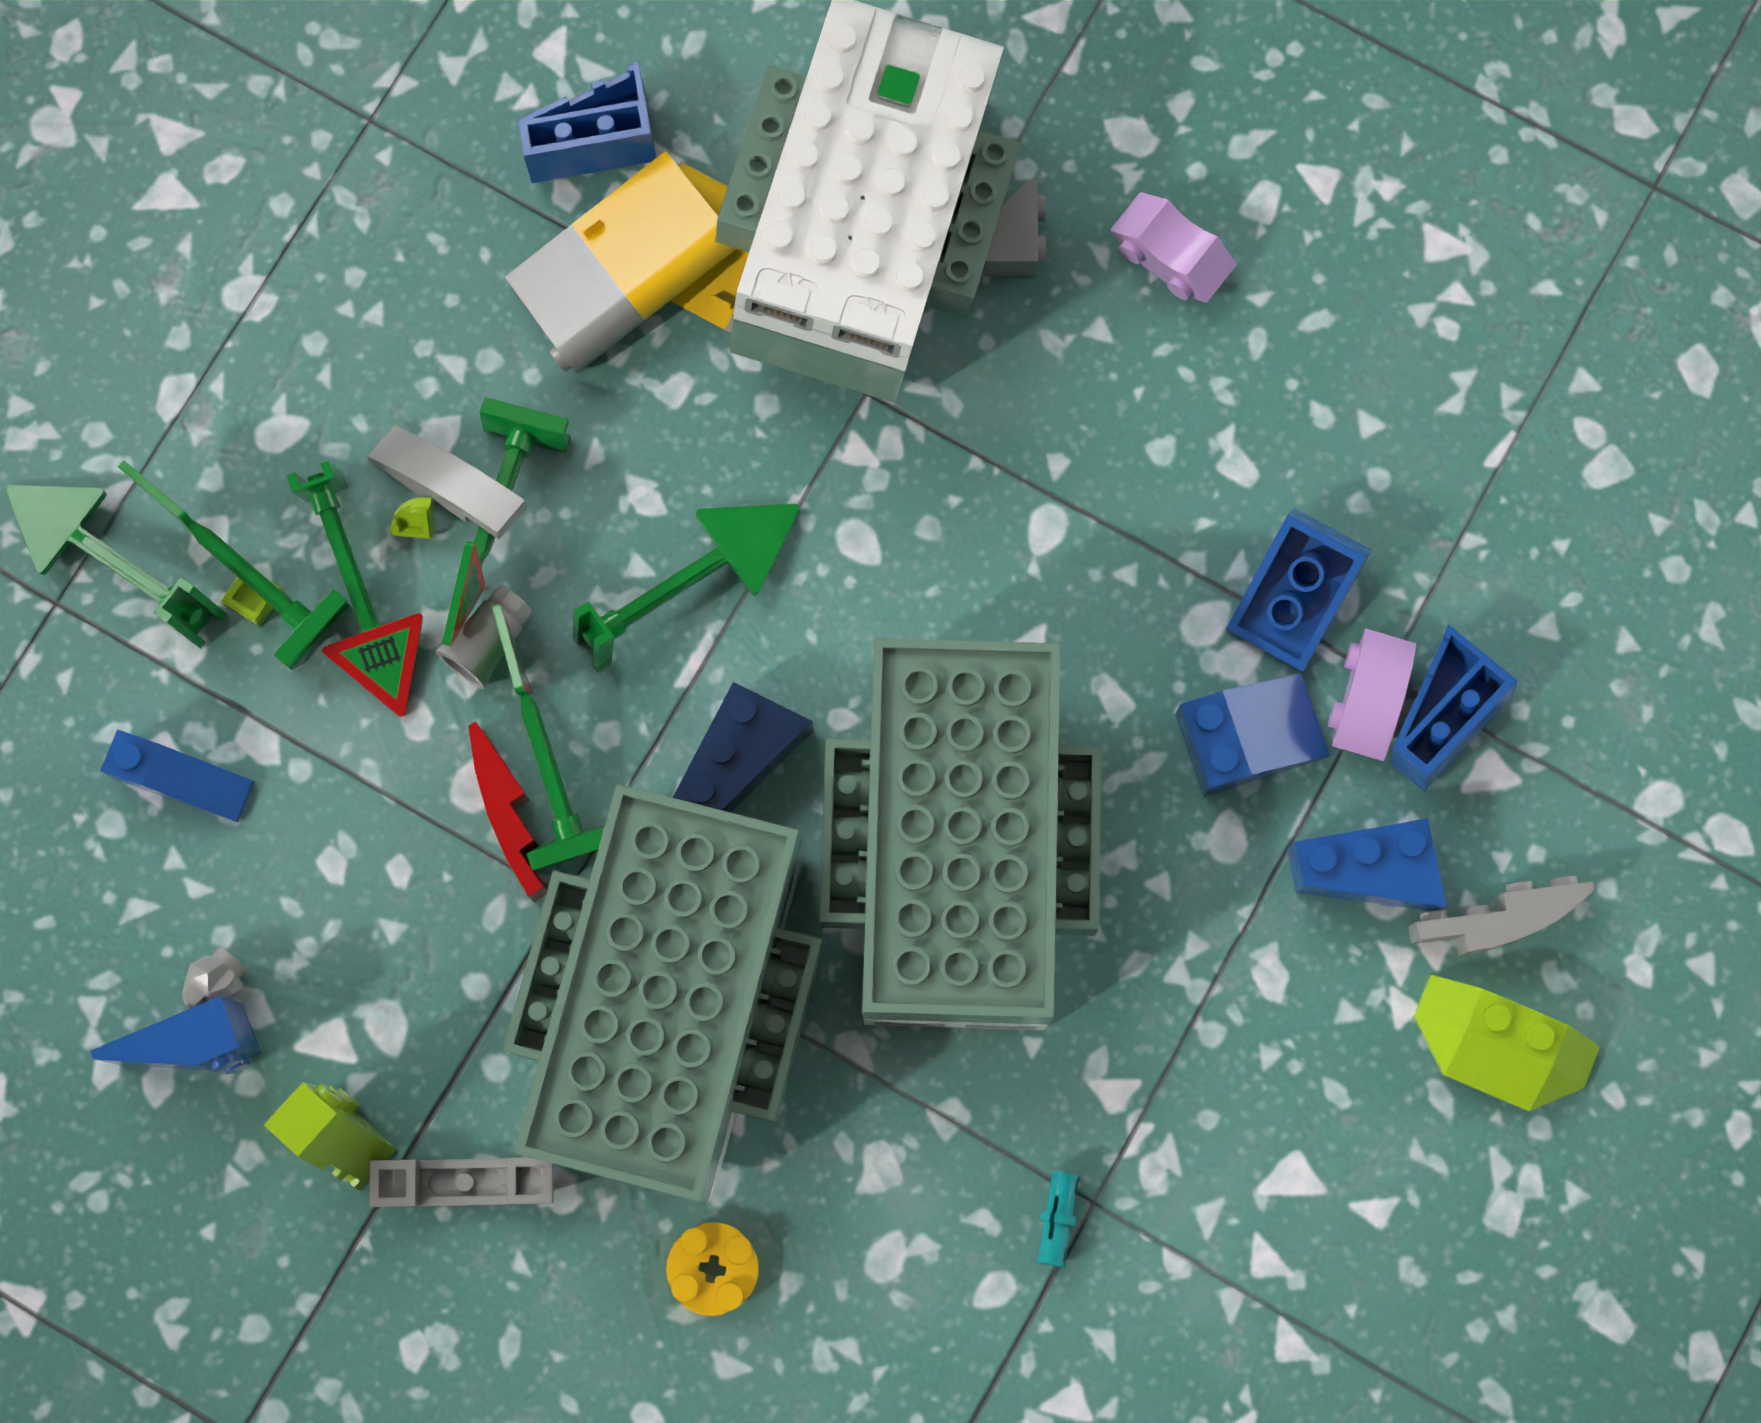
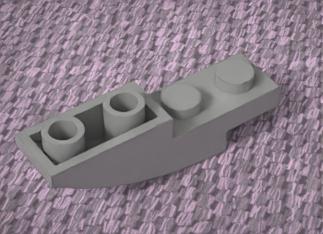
[1408,876,1594,957]

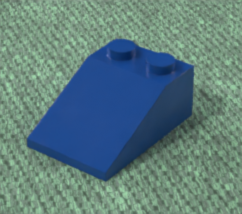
[1225,508,1372,672]
[1175,673,1330,797]
[90,996,261,1075]

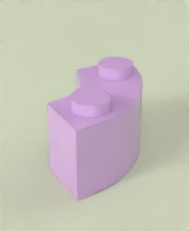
[1110,192,1237,303]
[1327,628,1416,761]

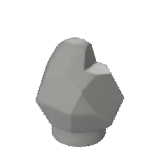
[182,948,246,1009]

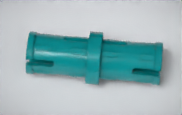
[1036,1171,1081,1268]

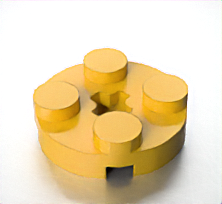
[666,1222,759,1316]

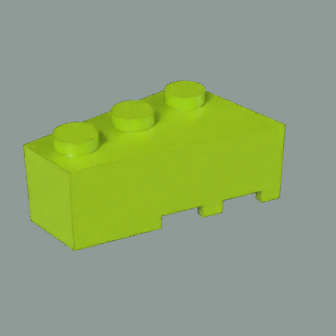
[264,1082,397,1191]

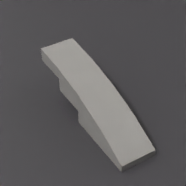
[367,426,527,539]

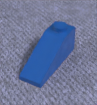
[100,729,254,823]

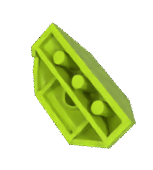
[1413,975,1600,1111]

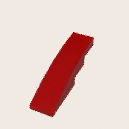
[468,721,547,903]

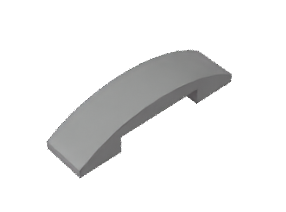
[369,1157,554,1207]

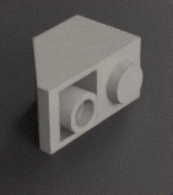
[985,180,1046,277]

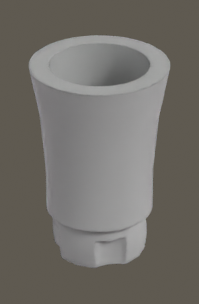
[435,586,532,689]

